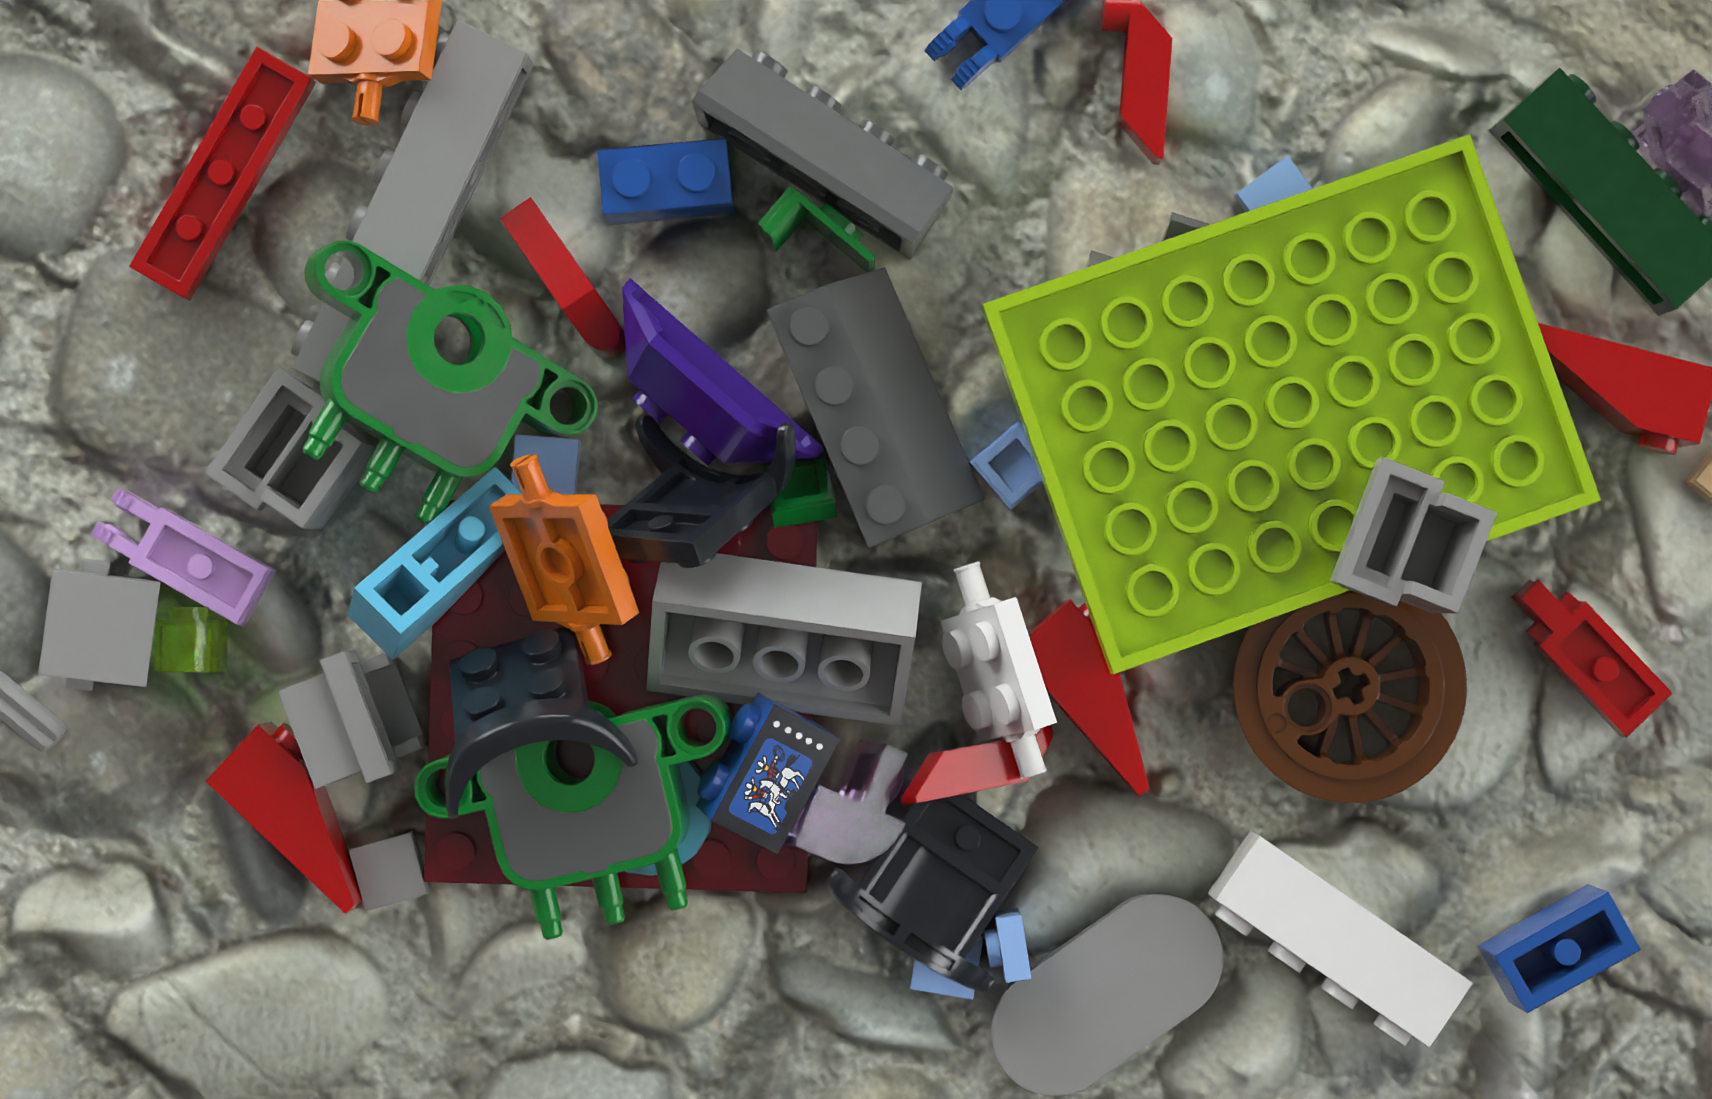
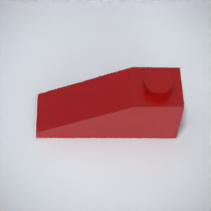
[1538,323,1712,455]
[1028,599,1150,796]
[205,722,363,914]

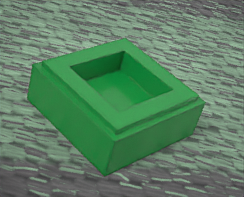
[763,456,837,528]

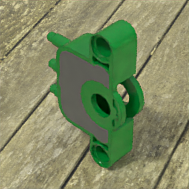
[302,240,598,525]
[414,694,733,940]

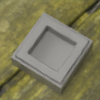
[349,831,430,911]

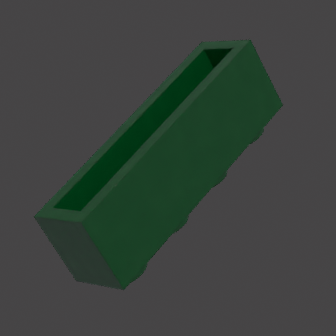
[1488,68,1712,316]

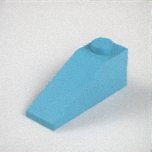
[348,467,522,660]

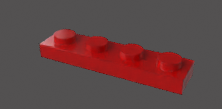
[129,46,317,301]

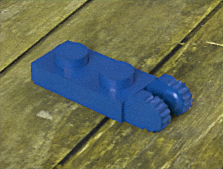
[924,0,1068,90]

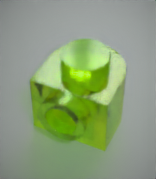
[155,607,228,672]

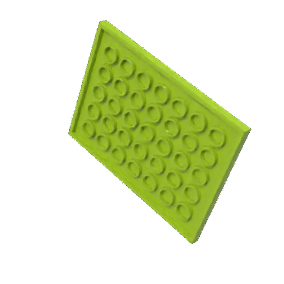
[981,134,1601,674]

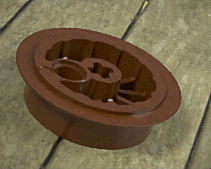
[1234,590,1467,803]

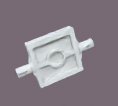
[940,561,1057,779]

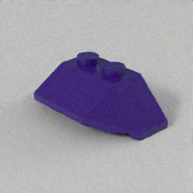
[622,278,825,467]

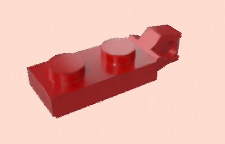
[1511,579,1672,738]

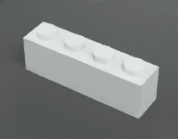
[1208,831,1473,1047]

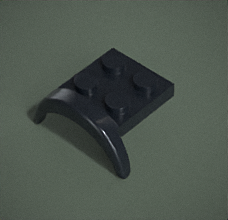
[607,415,796,568]
[445,627,638,819]
[827,794,1039,992]

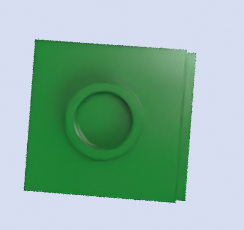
[758,186,875,272]

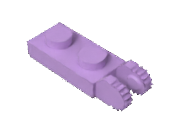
[91,487,276,626]

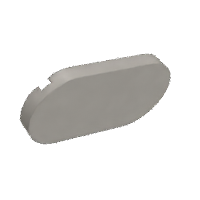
[991,893,1223,1096]

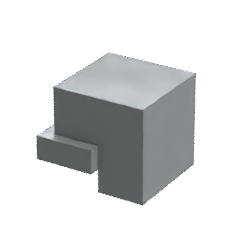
[204,367,376,531]
[1329,457,1497,614]
[38,559,161,691]
[278,650,428,789]

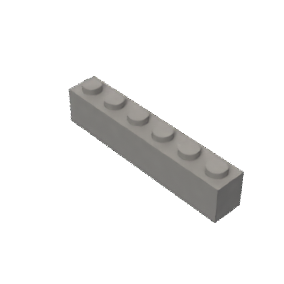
[291,20,534,382]

